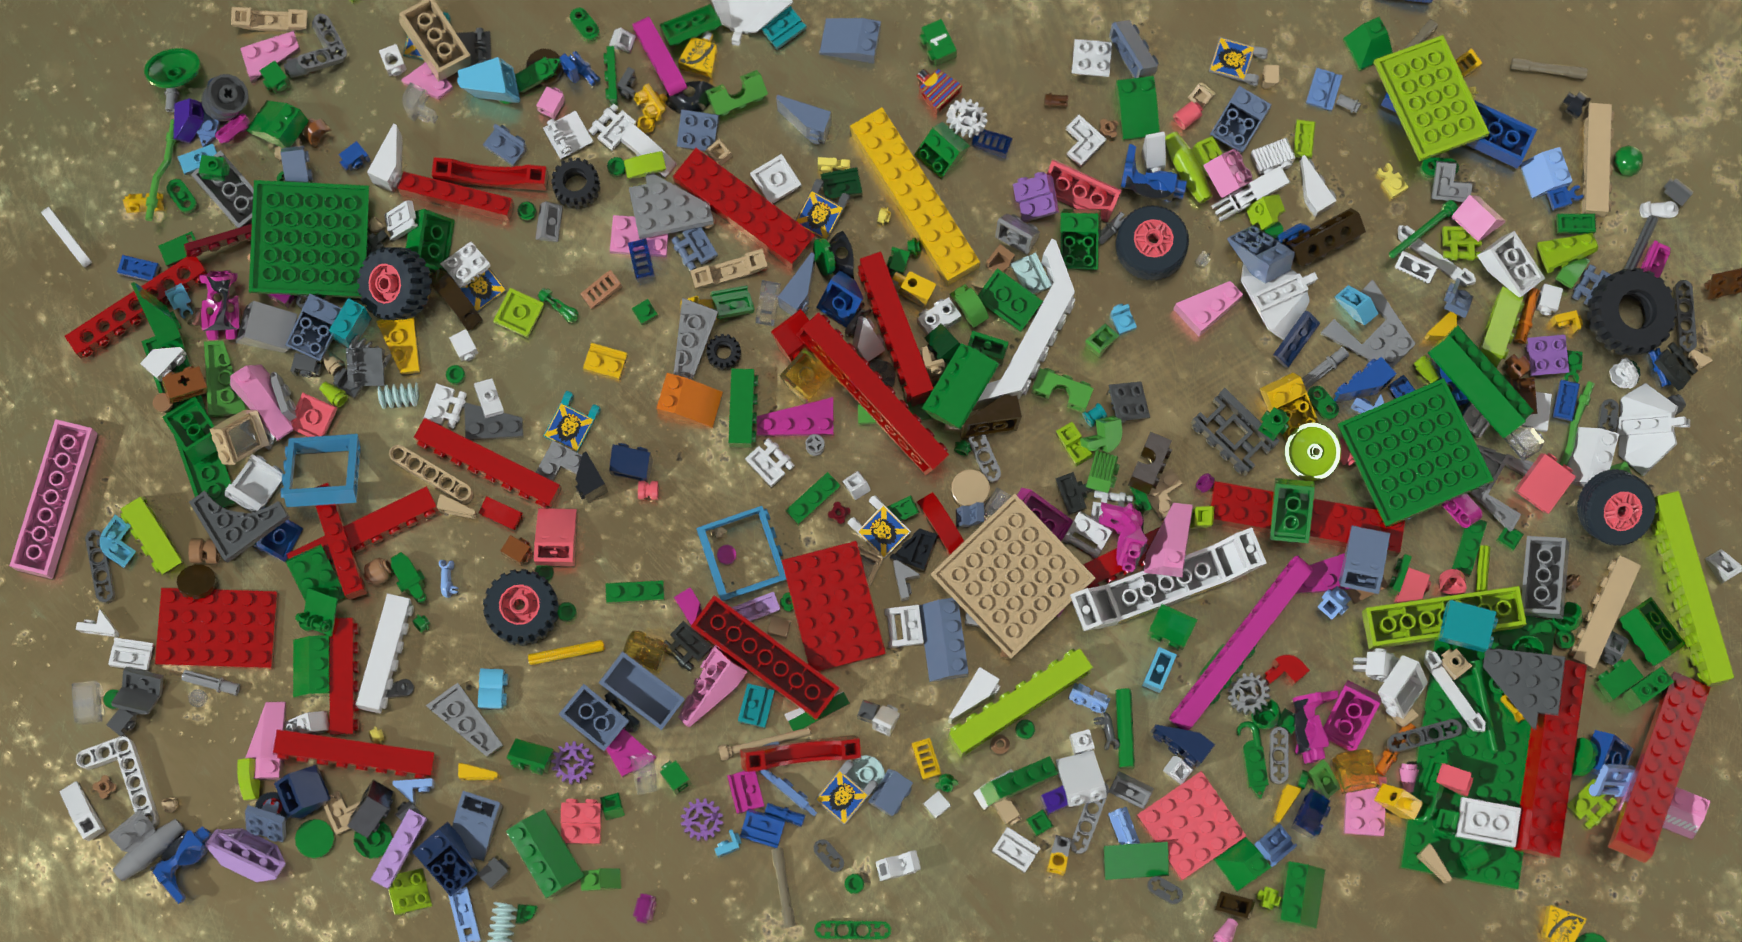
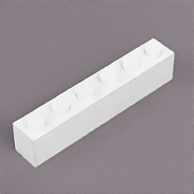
[356,593,414,714]

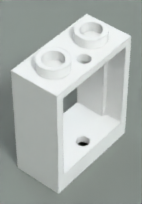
[1378,655,1428,719]

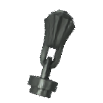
[604,691,640,732]

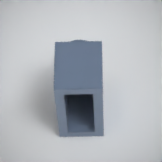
[280,146,313,183]
[868,769,913,816]

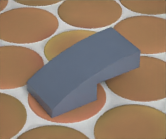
[956,502,984,528]

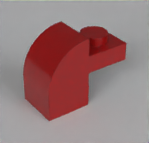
[1264,655,1310,686]

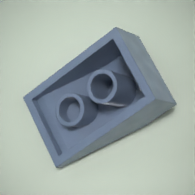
[819,18,881,64]
[776,95,832,144]
[778,252,815,316]
[559,684,629,751]

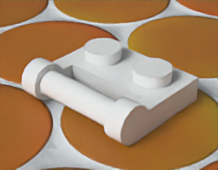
[1063,511,1113,559]
[884,605,923,648]

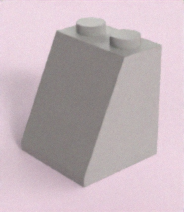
[236,301,298,353]

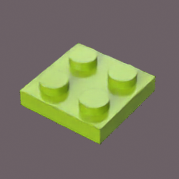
[493,288,545,338]

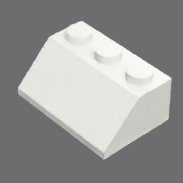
[1567,427,1619,487]

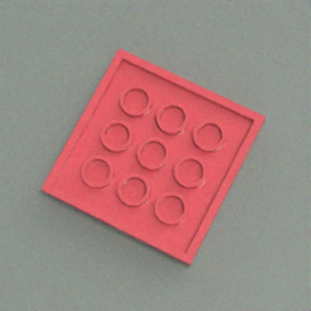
[1137,771,1246,880]

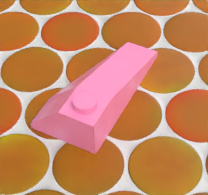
[230,365,293,441]
[1144,503,1193,577]
[678,646,747,727]
[245,702,286,780]

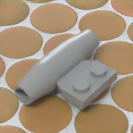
[109,810,186,882]

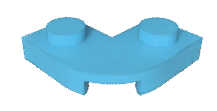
[100,515,136,568]

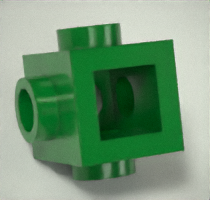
[1258,407,1290,441]

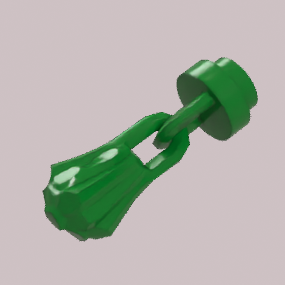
[537,288,579,322]

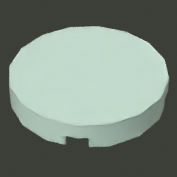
[846,755,885,794]

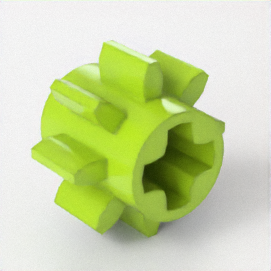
[1256,886,1282,910]

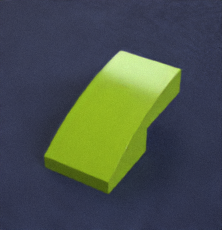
[624,151,666,179]
[1056,422,1093,466]
[1190,506,1214,529]
[237,758,260,801]

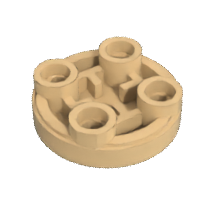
[951,469,990,506]

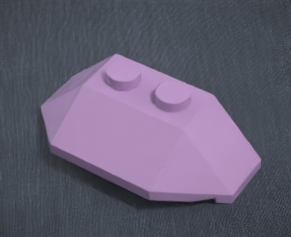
[205,829,286,882]

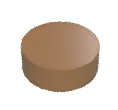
[153,393,173,413]

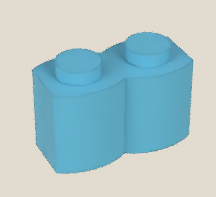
[478,668,508,710]

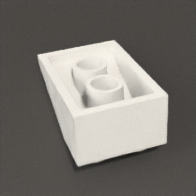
[367,123,402,193]
[1477,231,1545,298]
[948,667,1000,724]

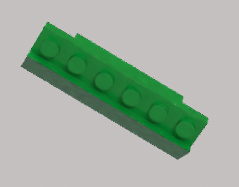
[1427,325,1534,438]

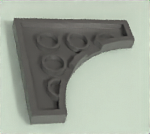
[189,491,290,563]

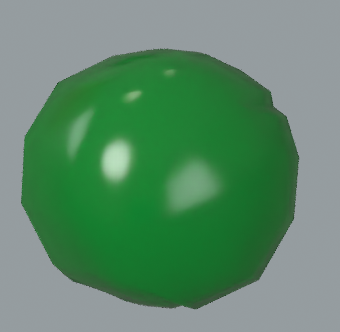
[1614,145,1643,176]
[1552,602,1583,632]
[1511,635,1544,654]
[1251,699,1281,730]

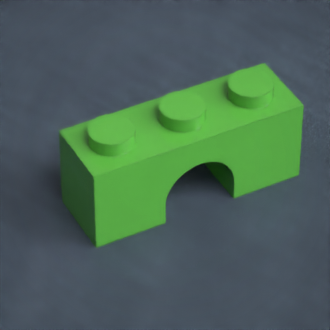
[706,70,768,116]
[1031,368,1094,413]

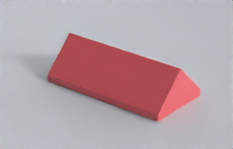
[1047,160,1121,222]

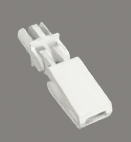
[1211,166,1290,222]

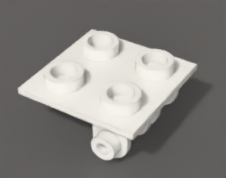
[1072,39,1112,77]
[543,110,593,159]
[441,242,491,289]

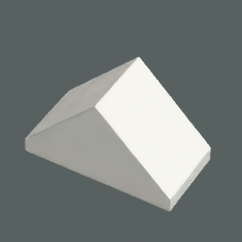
[1705,549,1742,584]

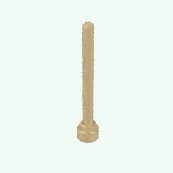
[718,727,811,761]

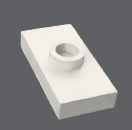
[474,378,504,418]

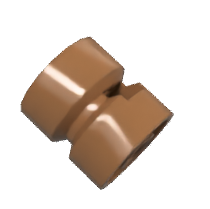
[189,538,221,564]

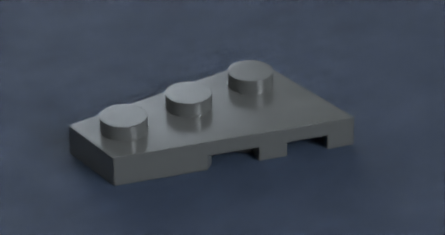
[464,402,524,441]

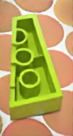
[1478,286,1525,368]
[120,496,184,574]

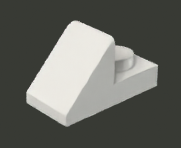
[76,609,119,637]

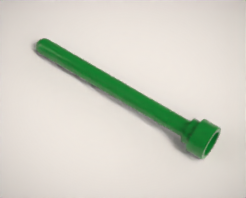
[1389,200,1458,258]
[1468,659,1499,753]

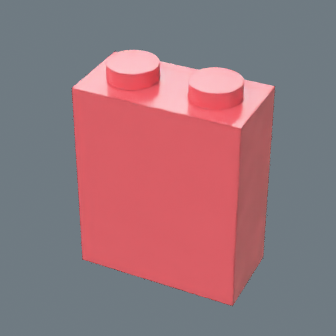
[1513,453,1576,514]

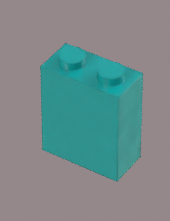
[329,298,372,348]
[1438,600,1498,652]

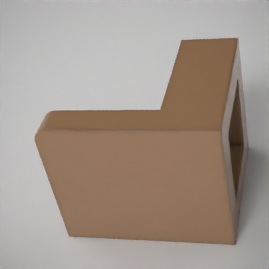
[986,244,1015,273]

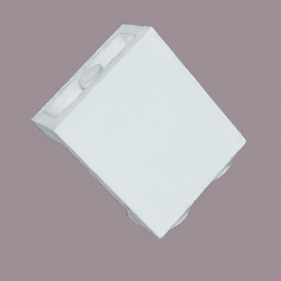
[225,454,283,513]
[1056,751,1107,807]

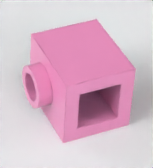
[536,87,565,120]

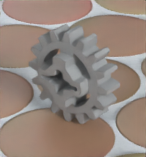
[1228,672,1271,715]

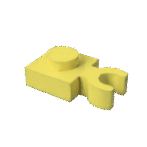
[818,157,850,173]
[1377,163,1409,199]

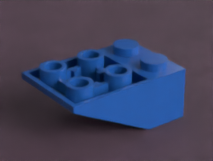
[1334,357,1397,403]

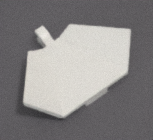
[711,0,793,46]
[1241,263,1318,340]
[1617,383,1690,476]

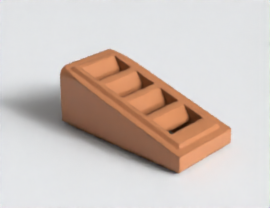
[580,270,622,309]

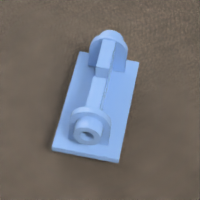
[1068,683,1110,713]
[1108,807,1140,845]

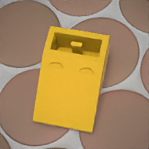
[1259,373,1319,443]

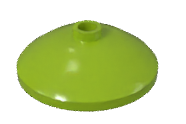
[1285,423,1341,481]

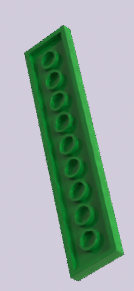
[141,330,237,508]

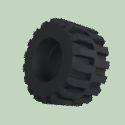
[551,157,600,209]

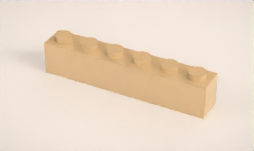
[1582,103,1614,217]
[1569,555,1641,671]

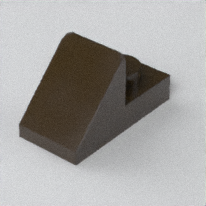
[1215,891,1255,920]

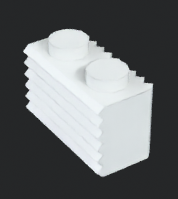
[1250,138,1295,175]
[1395,251,1438,284]

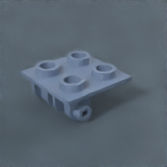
[677,109,719,151]

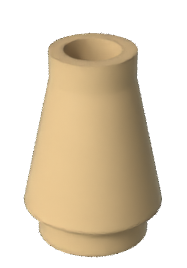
[322,349,345,376]

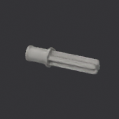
[1302,347,1349,389]
[182,670,240,696]

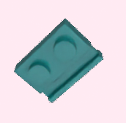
[761,6,807,50]
[738,683,775,728]

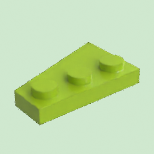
[1537,233,1598,274]

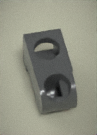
[857,699,880,724]

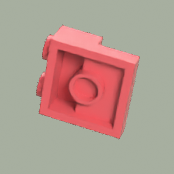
[560,799,602,844]

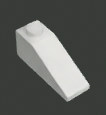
[1141,132,1166,173]
[872,705,900,737]

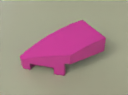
[674,587,702,625]

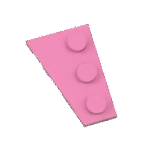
[240,31,300,84]

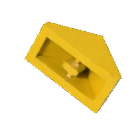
[1424,311,1457,341]

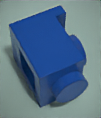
[339,141,371,171]

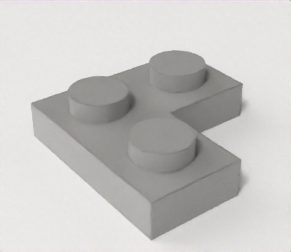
[1431,161,1473,202]
[536,441,582,481]

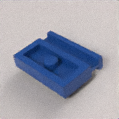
[740,809,786,848]

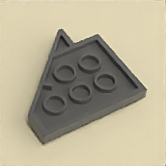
[1483,648,1565,730]

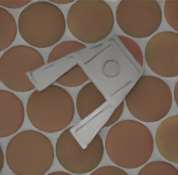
[1320,280,1416,368]
[1470,444,1534,532]

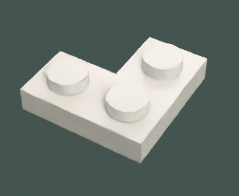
[1066,115,1106,167]

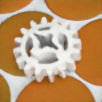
[946,98,987,137]

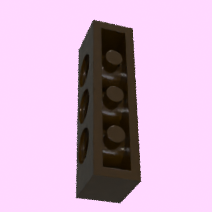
[1286,208,1366,267]

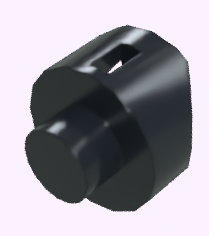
[1563,91,1591,119]

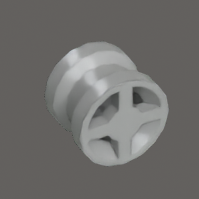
[806,434,825,456]

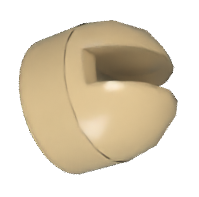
[368,217,385,233]
[710,526,727,539]
[161,797,178,813]

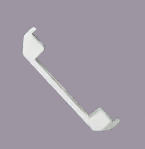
[1398,225,1476,287]
[1424,650,1486,732]

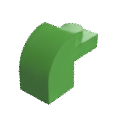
[949,284,989,328]
[1080,416,1122,453]

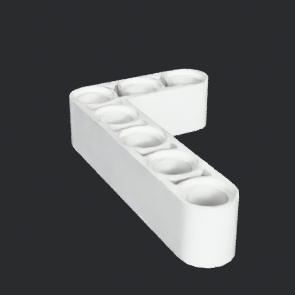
[76,736,159,828]

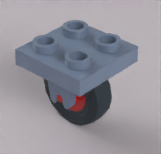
[245,792,288,842]

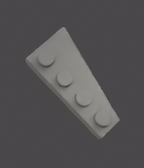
[673,298,718,380]
[426,683,503,757]

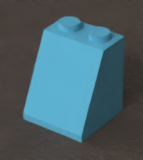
[457,57,520,103]

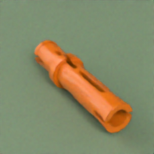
[1514,287,1540,344]
[1374,723,1416,776]

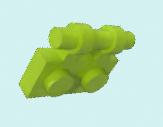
[1442,226,1482,261]
[1567,779,1618,830]

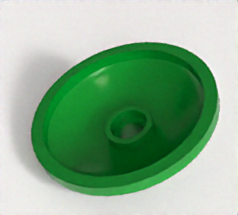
[144,48,201,88]

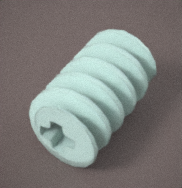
[378,382,419,409]
[487,902,518,942]

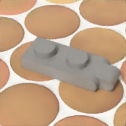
[270,372,297,421]

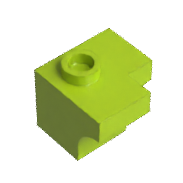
[1246,194,1286,230]

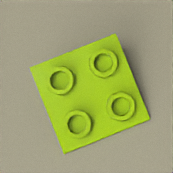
[388,868,432,915]

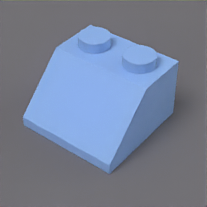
[1520,147,1573,199]

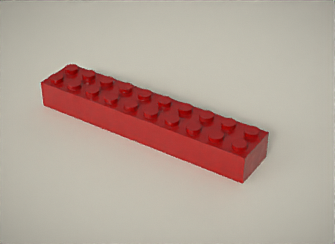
[796,312,949,476]
[1209,481,1405,557]
[1514,659,1587,858]
[1608,671,1711,863]

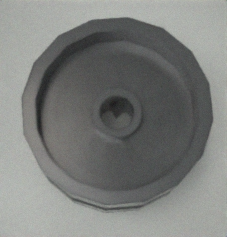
[201,74,249,121]

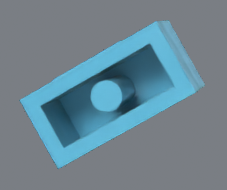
[1142,647,1177,693]

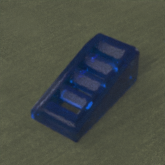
[971,129,1013,158]
[628,238,656,281]

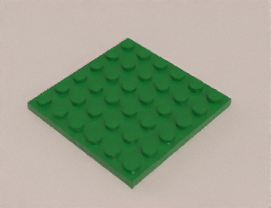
[249,180,369,298]
[1337,378,1494,528]

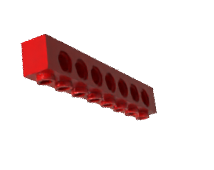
[64,256,208,359]

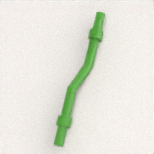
[145,119,177,221]
[1559,381,1595,466]

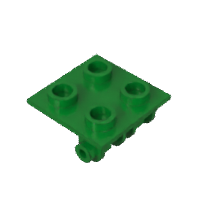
[295,588,338,636]

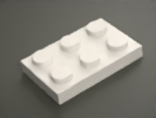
[1455,797,1521,848]

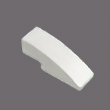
[621,124,677,178]

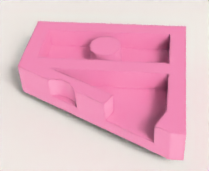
[402,62,453,100]

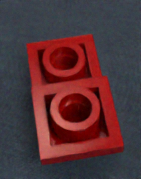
[478,496,523,530]

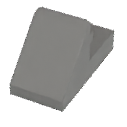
[893,560,920,602]

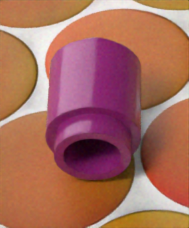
[633,893,657,924]

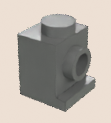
[290,353,322,378]
[106,709,138,737]

